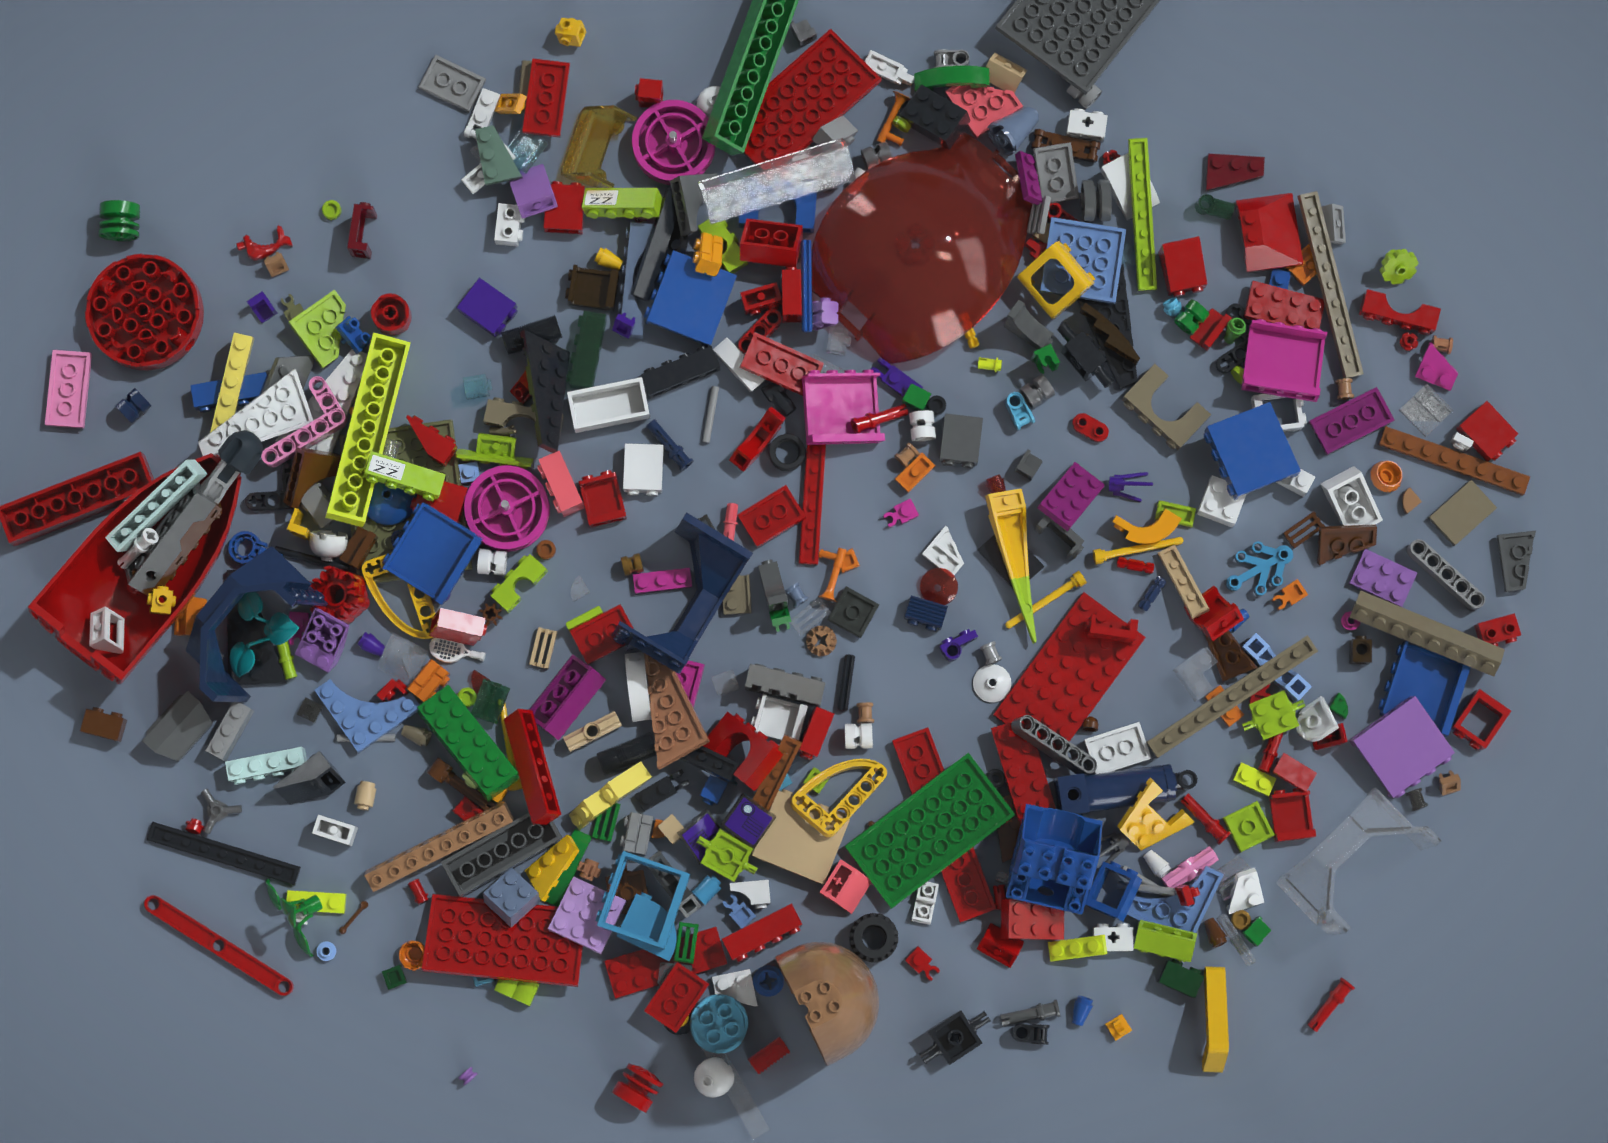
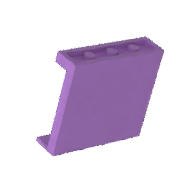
[1349,696,1455,798]

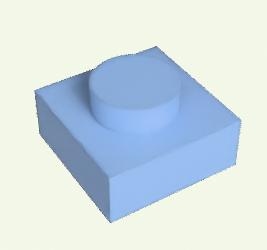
[458,462,480,484]

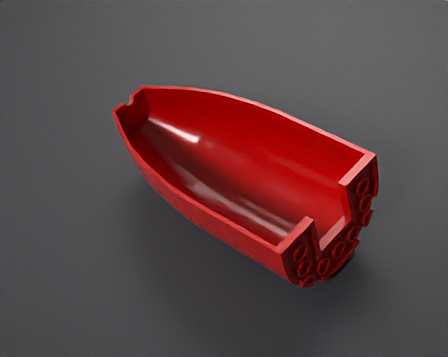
[28,453,242,685]

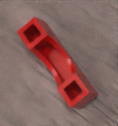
[1359,289,1441,335]

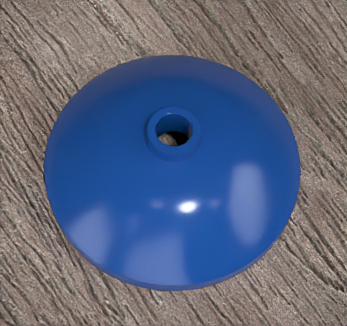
[367,482,417,525]

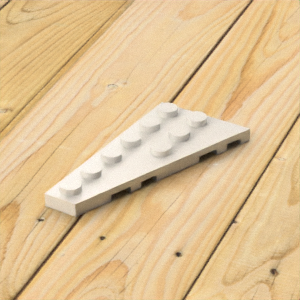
[275,349,367,453]
[198,368,313,456]

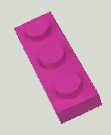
[633,568,692,594]

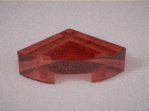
[471,670,491,696]

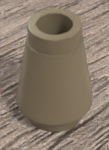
[401,725,432,746]

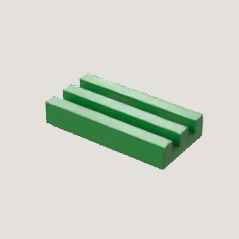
[592,803,621,842]
[674,922,699,963]

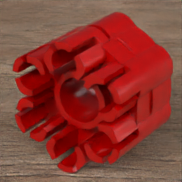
[309,566,370,624]

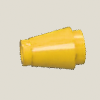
[594,247,623,270]

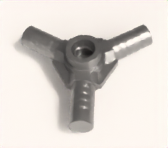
[201,789,242,834]

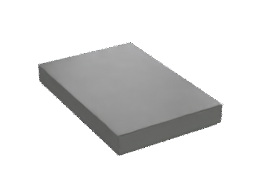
[419,55,486,113]
[1033,142,1080,203]

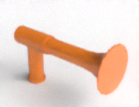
[876,91,910,146]
[818,548,847,602]

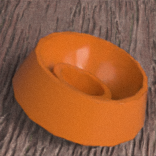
[1370,461,1402,492]

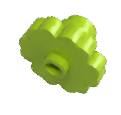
[1379,249,1419,285]

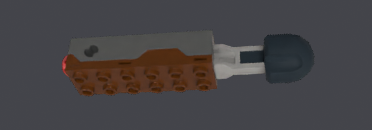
[125,430,263,596]

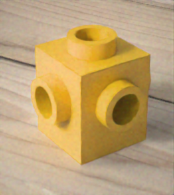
[555,17,586,47]
[147,586,176,616]

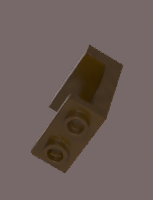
[565,265,619,311]

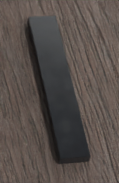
[631,188,677,301]

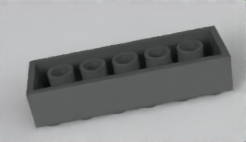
[441,812,563,897]

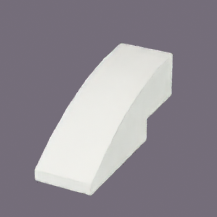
[713,338,766,392]

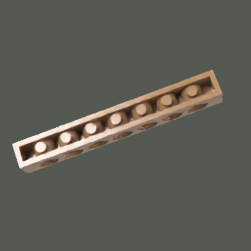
[364,800,513,892]

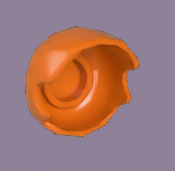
[399,940,425,971]

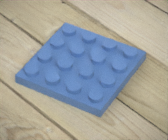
[1040,217,1126,304]

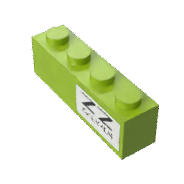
[582,188,662,219]
[363,451,446,501]

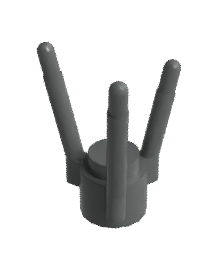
[1098,832,1129,871]

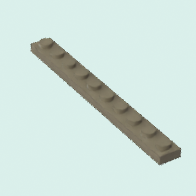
[1297,191,1364,378]
[1146,635,1318,758]

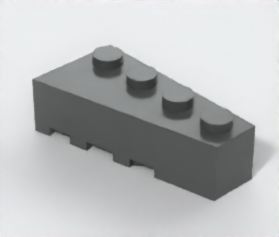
[745,664,825,707]

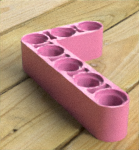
[261,376,348,468]

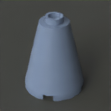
[987,107,1039,156]

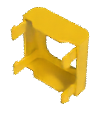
[1017,241,1096,320]

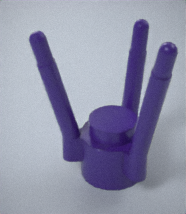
[1109,472,1153,502]

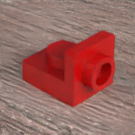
[377,678,408,702]

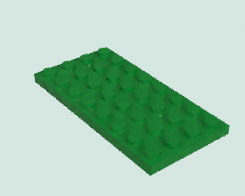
[845,752,1016,909]

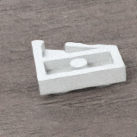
[922,526,964,579]

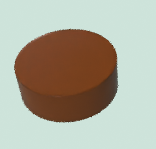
[536,540,556,560]

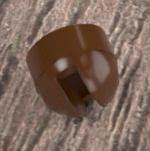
[1083,716,1099,732]

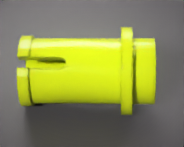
[978,357,1002,373]

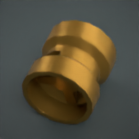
[621,553,644,576]

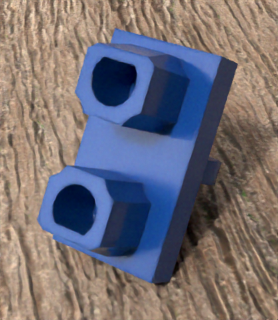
[335,316,371,354]

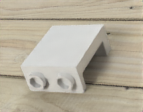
[623,444,664,496]
[751,694,808,741]

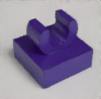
[612,313,635,339]

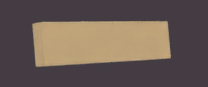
[1158,545,1210,619]

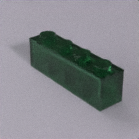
[567,311,607,389]

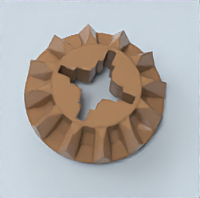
[806,626,837,656]

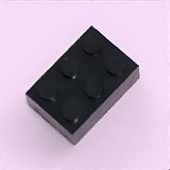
[900,84,970,150]

